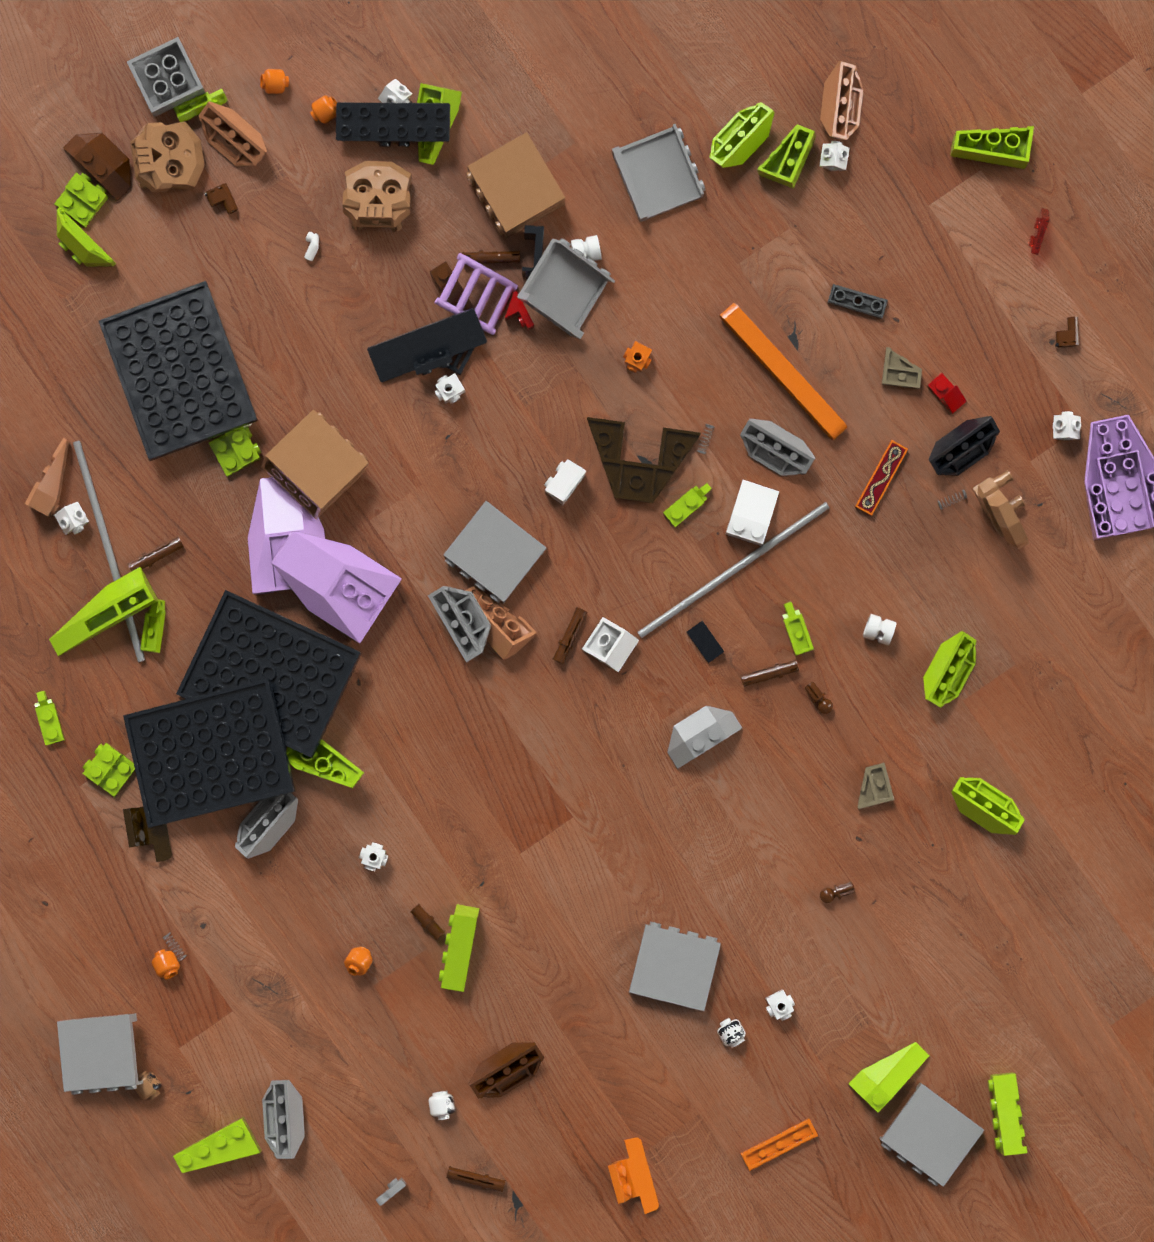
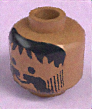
[134,1071,162,1100]

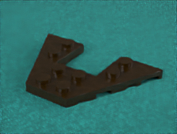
[587,417,701,504]

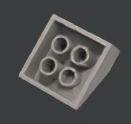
[127,37,205,117]

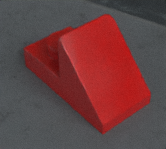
[505,291,534,331]
[927,373,967,414]

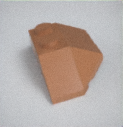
[820,61,863,140]
[198,101,267,166]

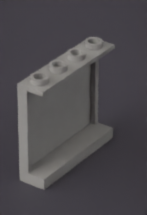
[611,124,706,222]
[517,238,615,339]
[444,501,547,603]
[629,921,721,1011]
[57,1013,143,1095]
[879,1083,984,1187]

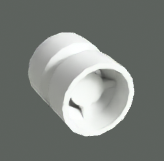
[571,235,602,261]
[863,614,896,646]

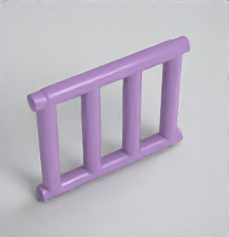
[435,253,518,335]

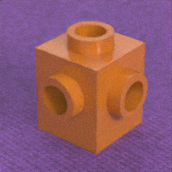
[623,341,652,373]

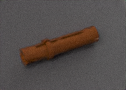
[462,250,520,265]
[128,537,184,572]
[552,607,588,664]
[740,659,799,687]
[446,1166,506,1192]

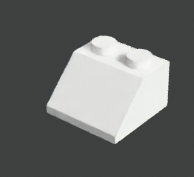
[544,459,586,505]
[582,617,639,672]

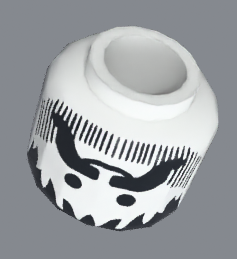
[717,1018,746,1048]
[428,1091,455,1120]

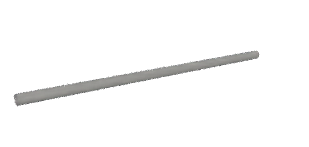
[73,441,145,662]
[637,502,830,638]

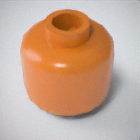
[260,69,289,94]
[310,95,337,124]
[344,947,373,976]
[151,949,180,980]

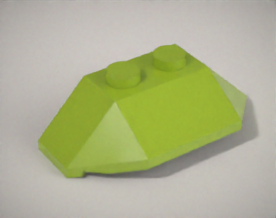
[709,102,775,168]
[57,207,116,267]
[923,631,977,708]
[951,777,1025,835]

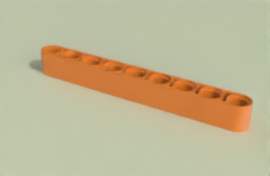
[719,303,848,440]

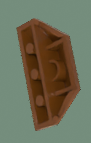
[63,132,131,201]
[469,1042,544,1099]

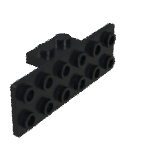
[336,102,450,147]
[367,308,487,382]

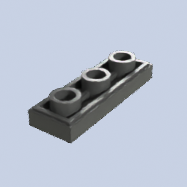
[827,284,888,319]

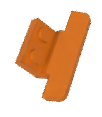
[608,1137,659,1214]

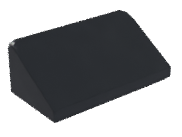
[686,621,724,663]

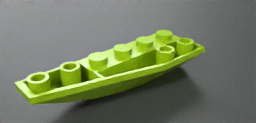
[49,567,159,656]

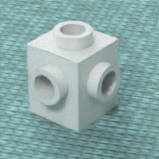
[378,79,413,103]
[820,141,849,171]
[434,373,465,404]
[1053,412,1081,440]
[54,502,89,535]
[359,842,388,871]
[765,989,795,1021]

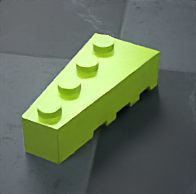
[950,126,1034,169]
[173,1117,262,1173]

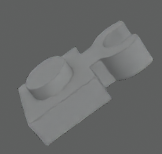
[376,1178,407,1206]

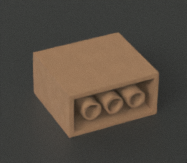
[466,132,565,239]
[261,410,369,520]

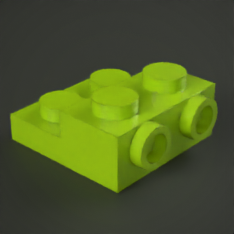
[54,172,108,228]
[209,426,262,477]
[82,743,135,797]

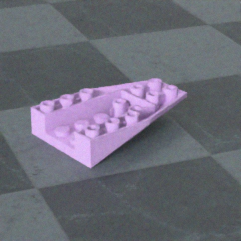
[1084,415,1154,540]
[248,477,325,595]
[271,530,402,643]

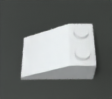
[725,480,779,546]

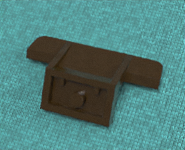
[123,807,172,862]

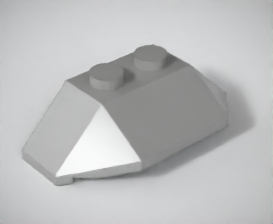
[740,418,815,476]
[428,586,491,662]
[667,706,742,769]
[235,793,298,859]
[262,1080,305,1159]

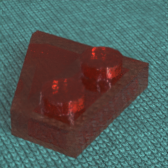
[1028,208,1049,255]

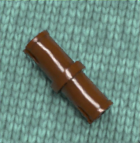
[410,904,445,940]

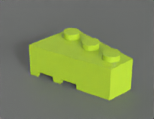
[757,124,816,189]

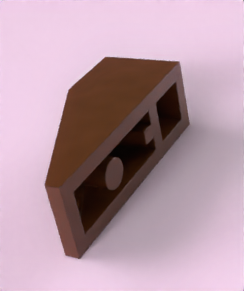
[430,261,475,311]

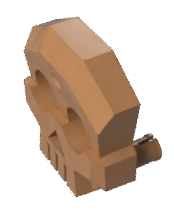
[130,122,204,192]
[343,161,412,231]
[973,470,1029,550]

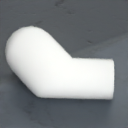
[304,232,319,261]

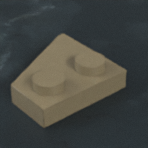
[881,347,922,389]
[857,763,894,809]

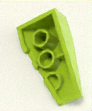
[417,83,462,165]
[286,739,364,788]
[848,1042,930,1112]

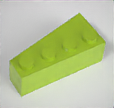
[438,904,479,992]
[988,1072,1027,1156]

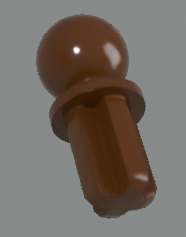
[805,682,833,714]
[820,882,855,903]

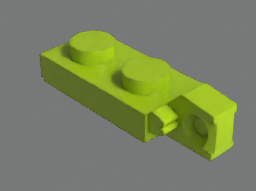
[174,89,228,122]
[663,483,712,527]
[140,599,165,653]
[782,602,814,656]
[35,691,65,746]

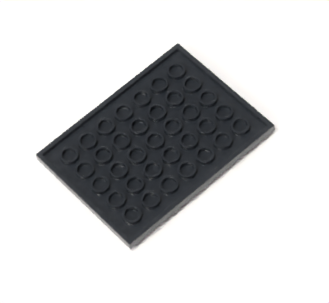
[99,281,258,461]
[176,590,362,758]
[123,678,296,828]

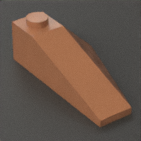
[25,438,69,518]
[465,586,537,660]

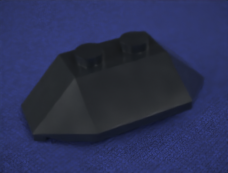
[928,416,1000,476]

